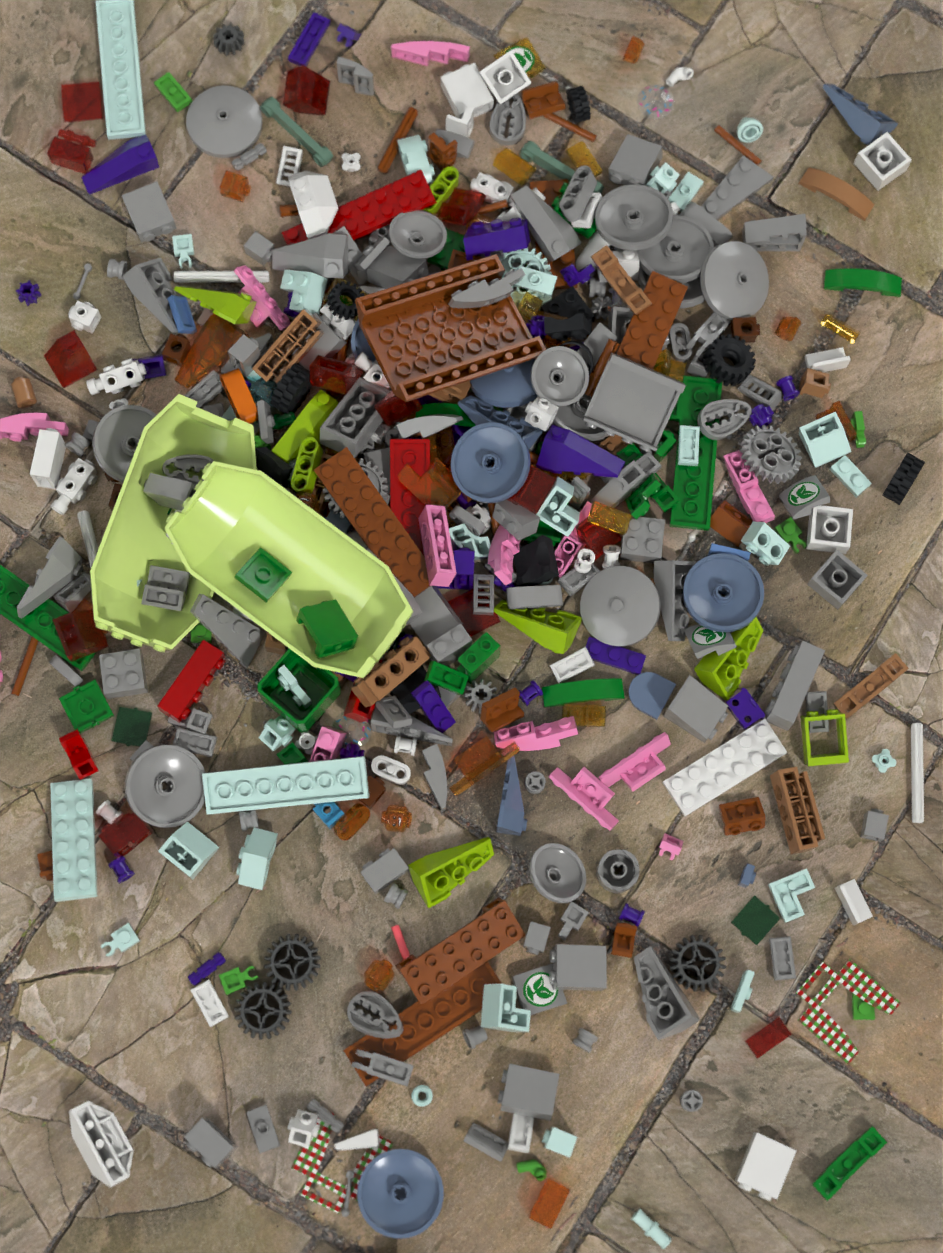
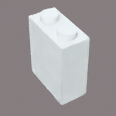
[441,63,494,119]
[30,428,66,489]
[735,1132,796,1201]

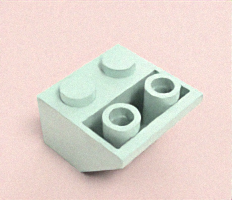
[799,411,851,468]
[158,822,220,880]

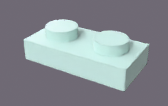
[829,455,872,498]

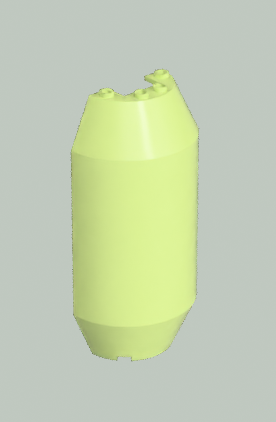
[90,394,257,653]
[165,461,413,678]

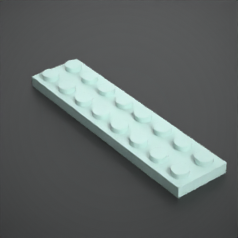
[96,0,146,140]
[202,756,370,815]

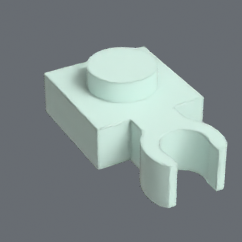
[172,234,194,269]
[101,923,140,957]

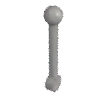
[73,263,92,300]
[341,1171,355,1217]

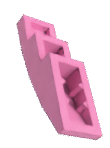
[391,41,470,66]

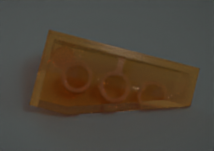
[175,313,250,388]

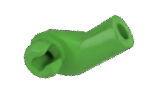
[516,1159,547,1181]

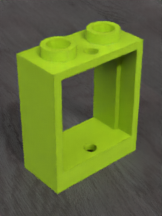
[800,709,849,766]

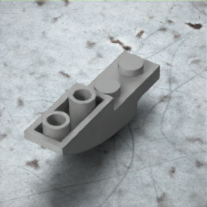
[448,268,526,308]
[590,452,662,519]

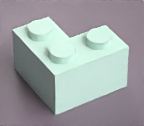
[280,270,328,314]
[535,476,580,537]
[236,827,278,890]
[481,984,531,1032]

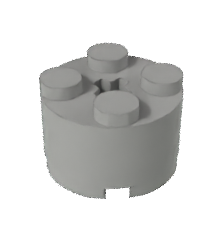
[596,849,639,894]

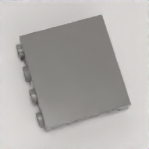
[583,352,686,452]

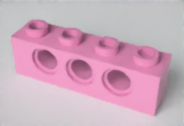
[418,505,457,587]

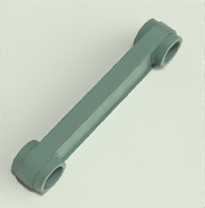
[260,96,333,167]
[519,141,604,194]

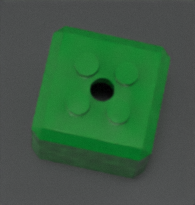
[257,648,341,732]

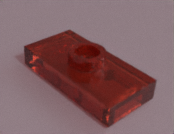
[745,1017,792,1059]

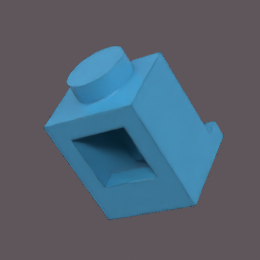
[313,802,345,829]

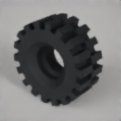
[703,334,756,387]
[271,363,315,414]
[882,452,925,505]

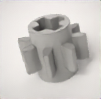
[590,295,615,320]

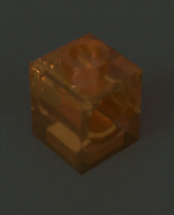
[220,171,251,202]

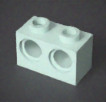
[741,522,790,566]
[542,1127,577,1158]

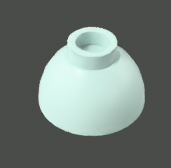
[737,117,763,143]

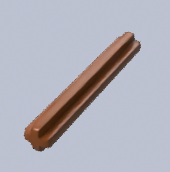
[378,107,418,174]

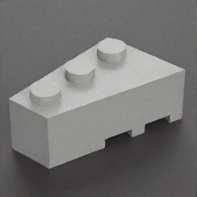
[742,214,807,251]

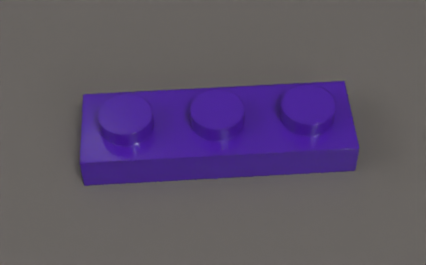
[288,12,330,69]
[586,637,646,675]
[411,680,456,733]

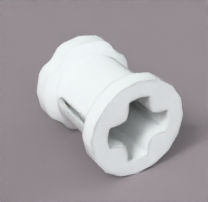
[602,545,621,569]
[574,549,595,574]
[394,735,417,756]
[96,800,123,827]

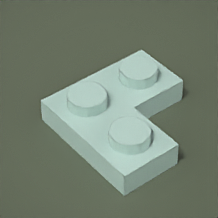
[278,665,312,709]
[768,869,815,923]

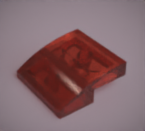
[61,81,103,123]
[437,188,486,226]
[507,465,556,514]
[576,505,621,560]
[447,588,501,637]

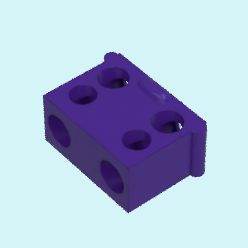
[725,688,765,730]

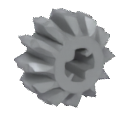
[464,679,498,714]

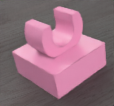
[659,833,683,861]

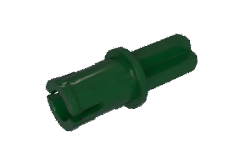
[272,412,296,430]

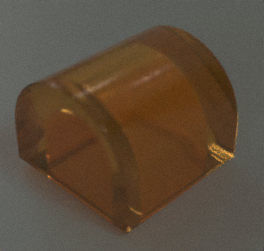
[623,36,644,63]
[775,317,801,341]

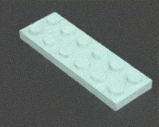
[50,778,98,902]

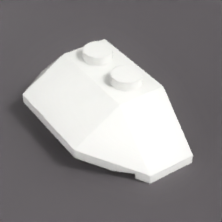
[288,171,339,239]
[69,1101,134,1188]

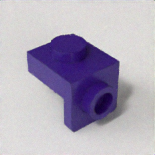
[560,264,595,287]

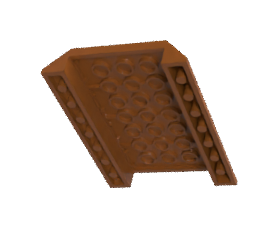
[355,254,547,402]

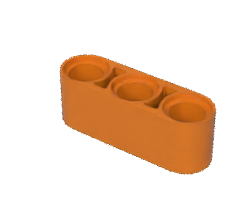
[220,368,259,424]

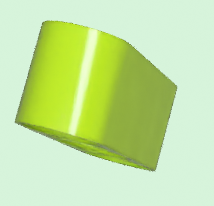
[421,166,459,216]
[291,437,323,498]

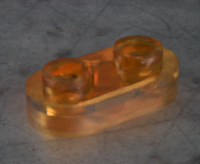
[334,803,370,840]

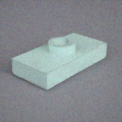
[668,172,704,212]
[515,266,557,296]
[678,425,700,466]
[730,970,755,1013]

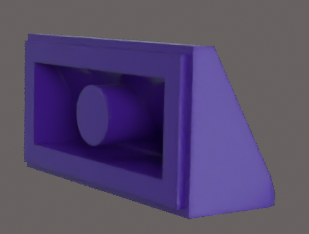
[127,354,166,379]

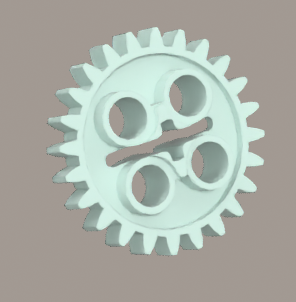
[498,248,552,308]

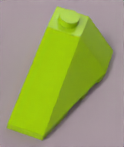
[174,286,257,324]
[272,390,339,463]
[494,600,582,654]
[694,617,764,701]
[408,837,494,908]

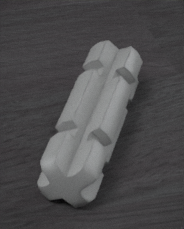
[232,143,267,171]
[307,1099,344,1133]

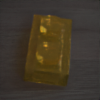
[588,501,631,535]

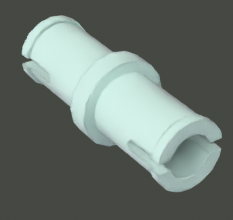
[631,1209,672,1249]

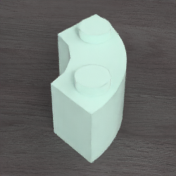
[397,135,435,183]
[449,523,491,560]

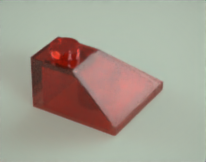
[44,330,97,389]
[374,390,423,426]

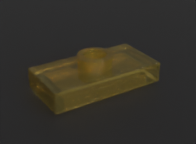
[566,141,603,177]

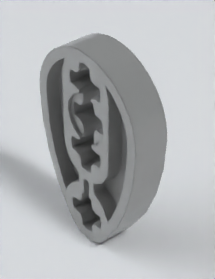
[489,93,526,145]
[697,399,752,440]
[162,455,214,486]
[347,991,404,1038]

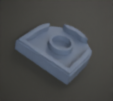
[628,672,676,720]

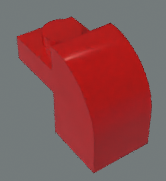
[59,729,99,780]

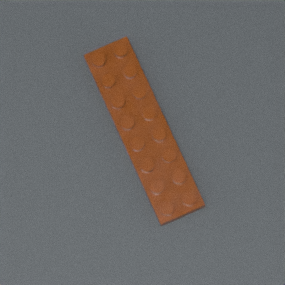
[313,447,430,597]
[343,961,502,1087]

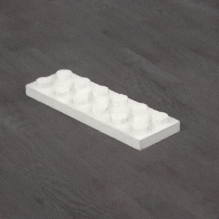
[662,719,788,817]

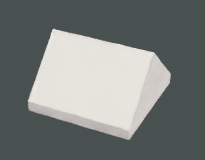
[480,50,531,104]

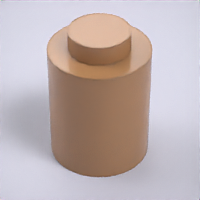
[11,376,37,408]

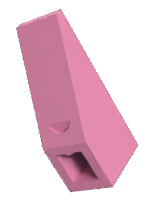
[309,726,347,762]

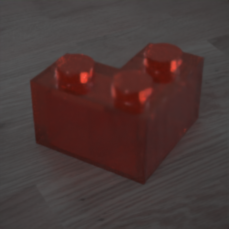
[98,812,152,858]

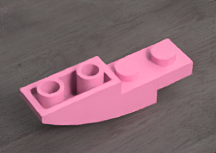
[0,413,69,442]
[723,450,775,523]
[555,501,604,578]
[488,524,521,586]
[493,716,578,751]

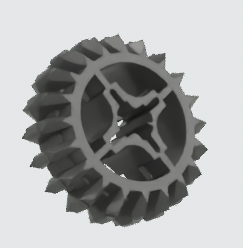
[264,934,321,991]
[669,935,726,992]
[234,982,292,1040]

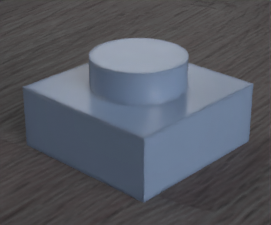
[738,863,756,888]

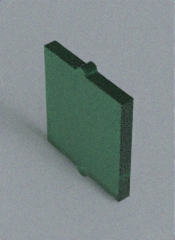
[112,707,153,747]
[731,895,780,946]

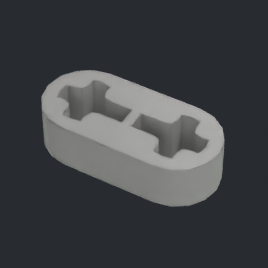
[449,506,486,536]
[49,655,83,687]

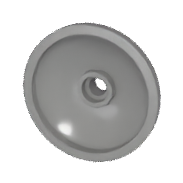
[389,210,447,259]
[531,346,589,406]
[529,843,586,903]

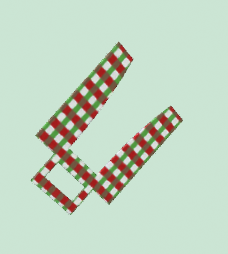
[796,959,901,1065]
[291,1111,394,1214]

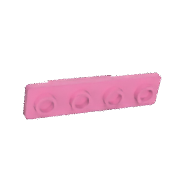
[234,265,291,331]
[599,732,671,792]
[548,767,619,830]

